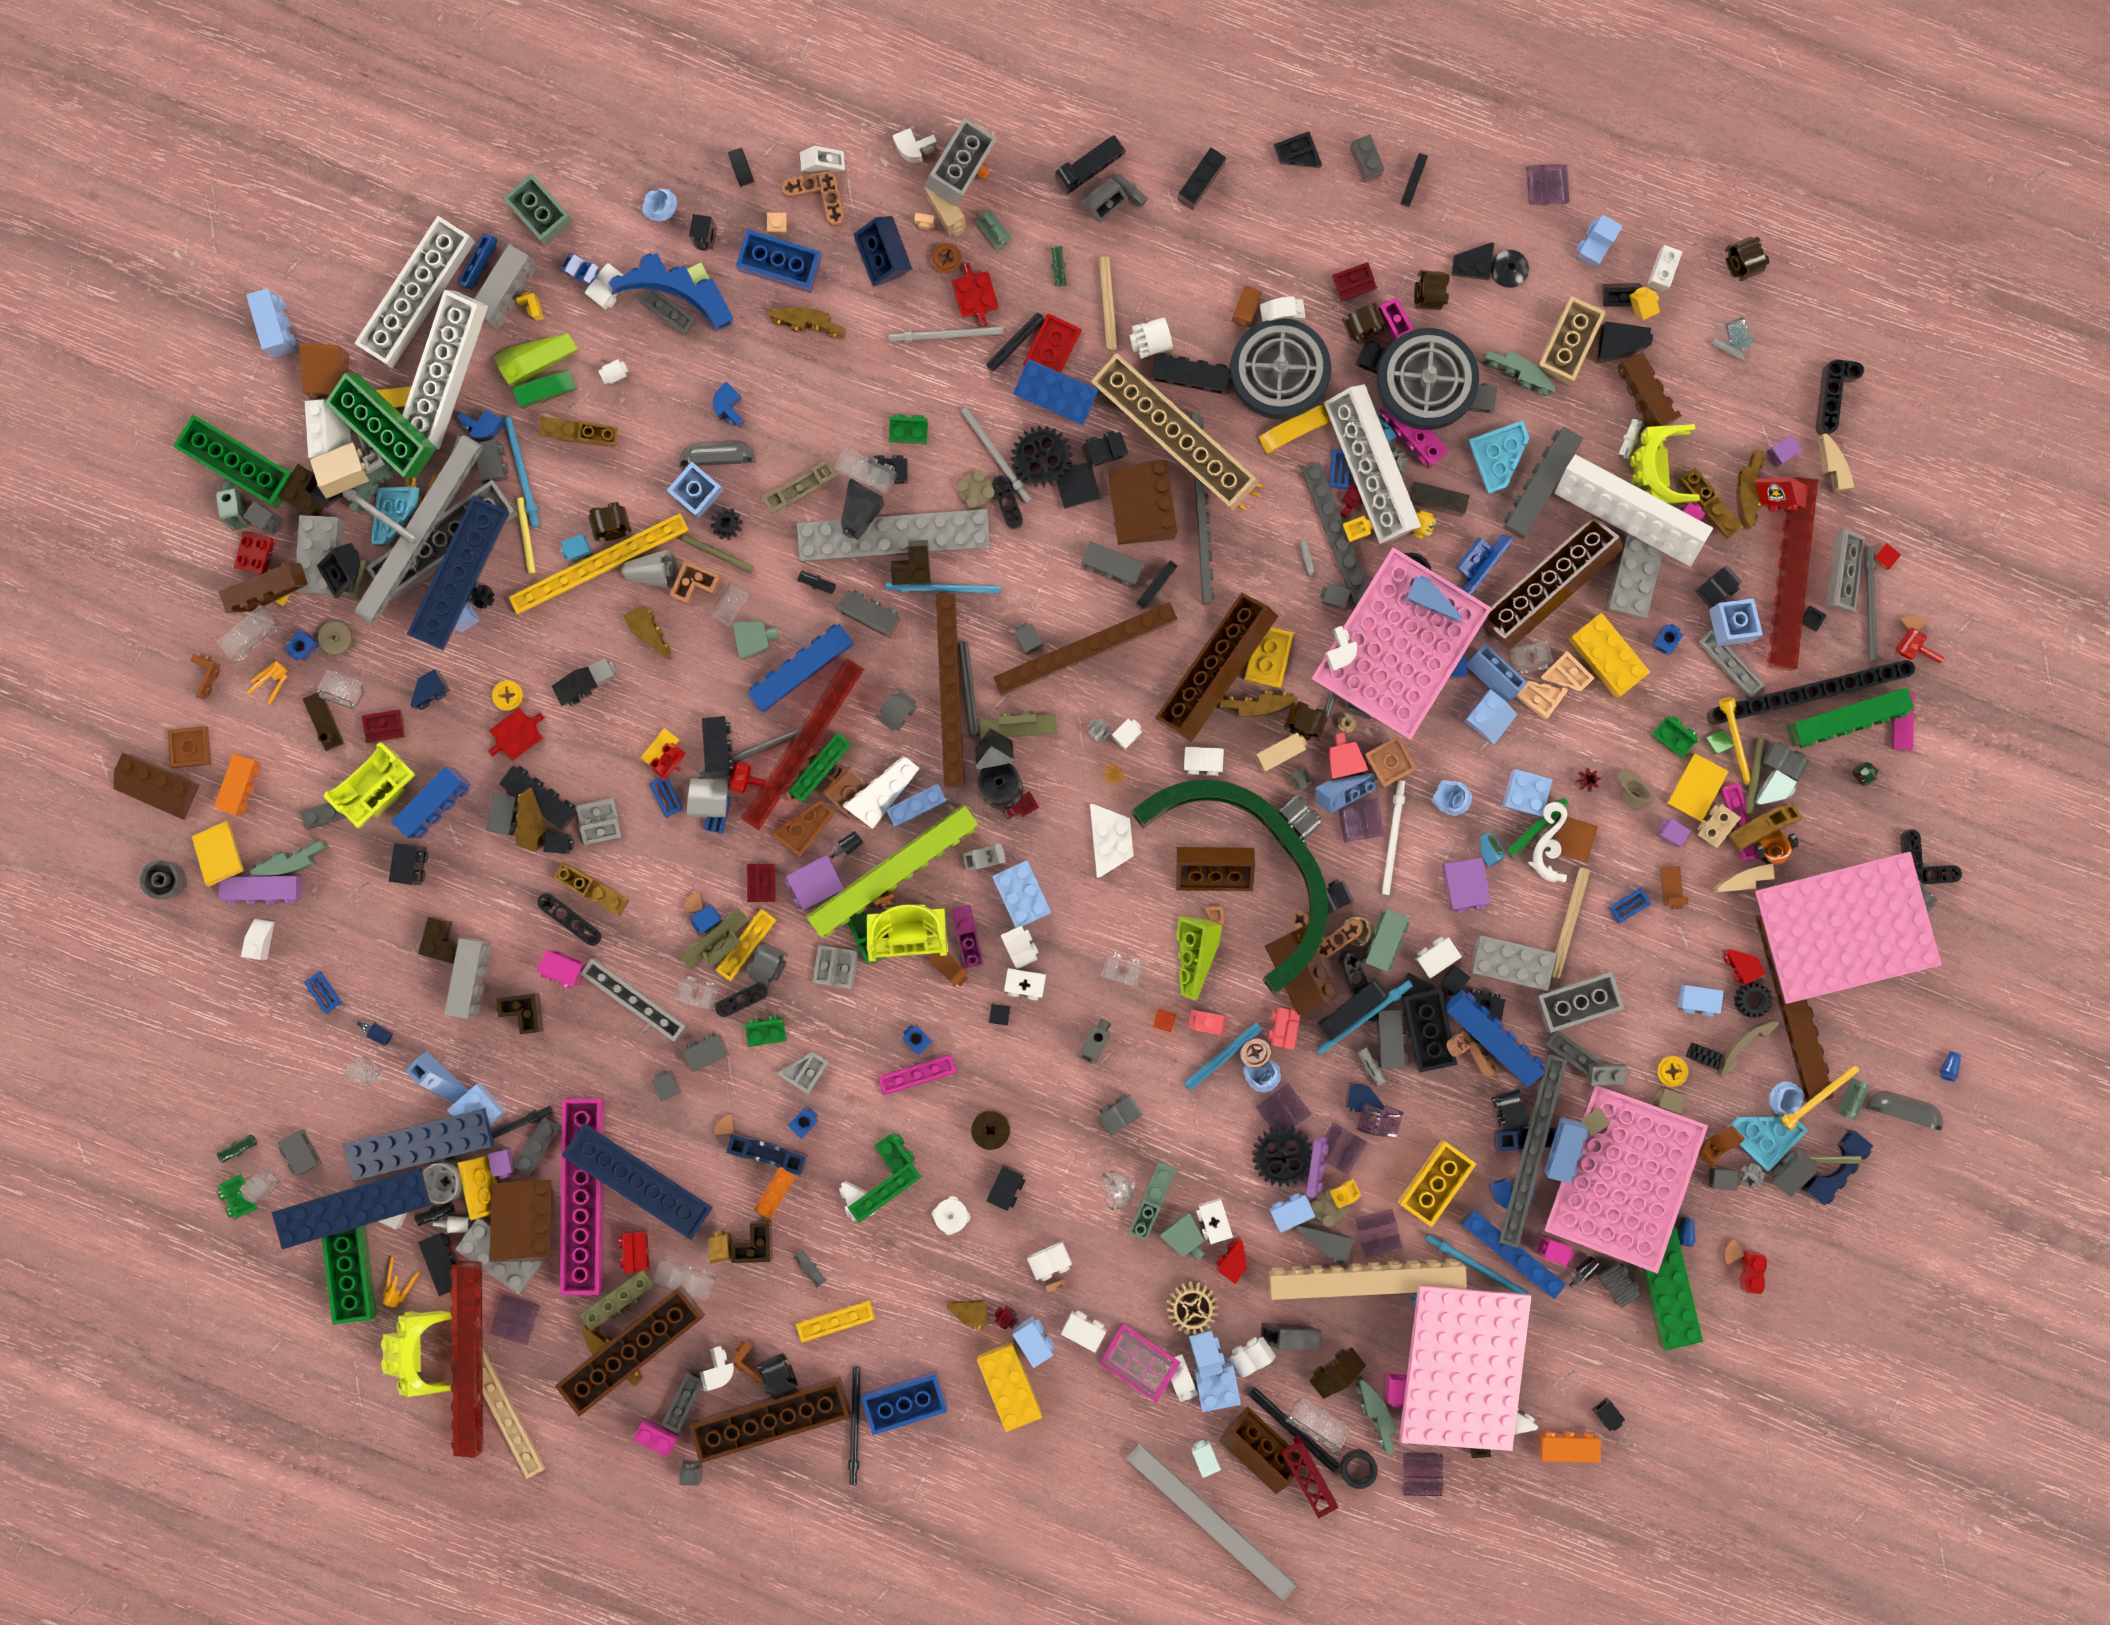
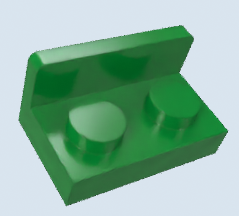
[889,414,928,445]
[1651,716,1700,759]
[744,1015,787,1047]
[874,1132,915,1174]
[216,1174,258,1221]

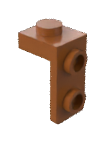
[1231,286,1262,328]
[190,653,220,700]
[1660,866,1688,909]
[875,891,896,911]
[929,952,968,987]
[1698,1125,1745,1168]
[732,1339,765,1384]

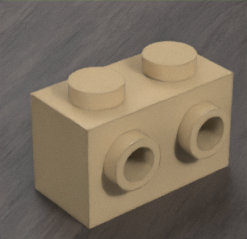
[1697,804,1741,848]

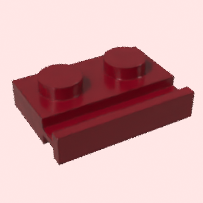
[1332,262,1378,302]
[362,710,405,743]
[747,864,776,902]

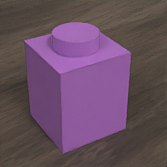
[1767,436,1801,467]
[1657,818,1691,847]
[488,1148,516,1179]

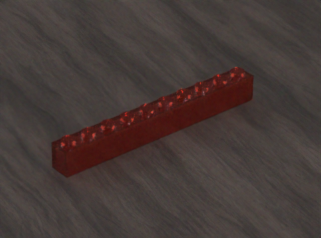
[1767,477,1818,671]
[741,658,865,830]
[450,1260,483,1458]

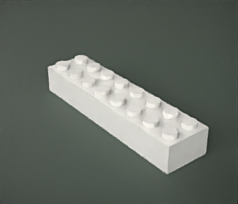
[354,216,475,369]
[403,290,488,450]
[1324,384,1421,544]
[1554,454,1713,567]

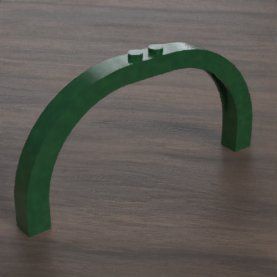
[1131,780,1328,995]

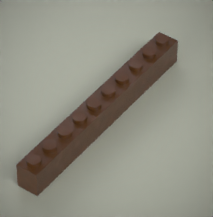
[936,594,964,787]
[993,602,1178,696]
[1755,915,1834,1103]

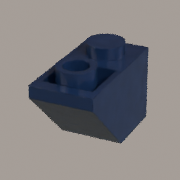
[410,669,450,710]
[1345,1083,1386,1115]

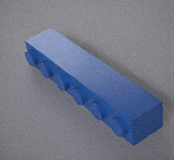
[748,624,855,713]
[1445,990,1545,1087]
[1460,1208,1567,1300]

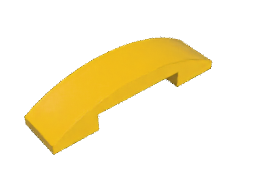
[1258,404,1331,455]

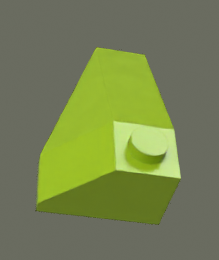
[493,333,578,388]
[1176,916,1222,1001]

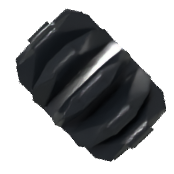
[710,507,743,540]

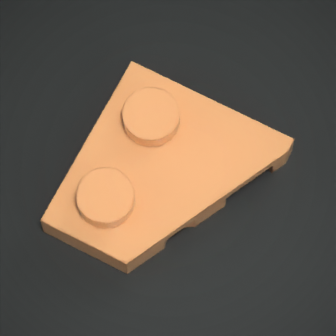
[1540,651,1594,691]
[1515,681,1568,720]

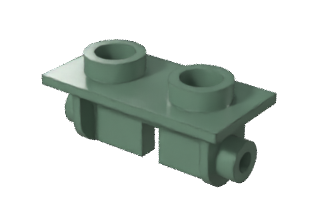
[975,209,1013,251]
[1837,1078,1870,1121]

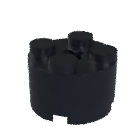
[1491,1089,1530,1131]
[757,1352,798,1398]

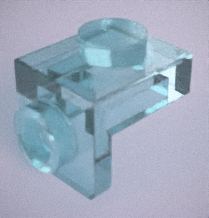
[1725,317,1756,350]

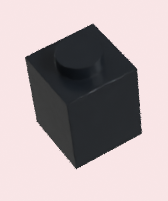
[543,833,574,854]
[1439,965,1471,996]
[1592,1398,1625,1431]

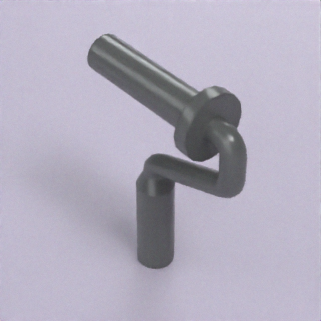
[1324,691,1371,719]

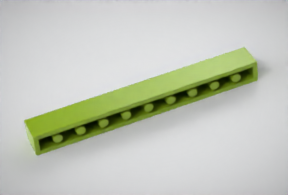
[806,805,978,937]

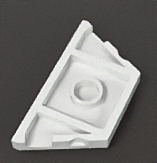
[1090,804,1133,878]

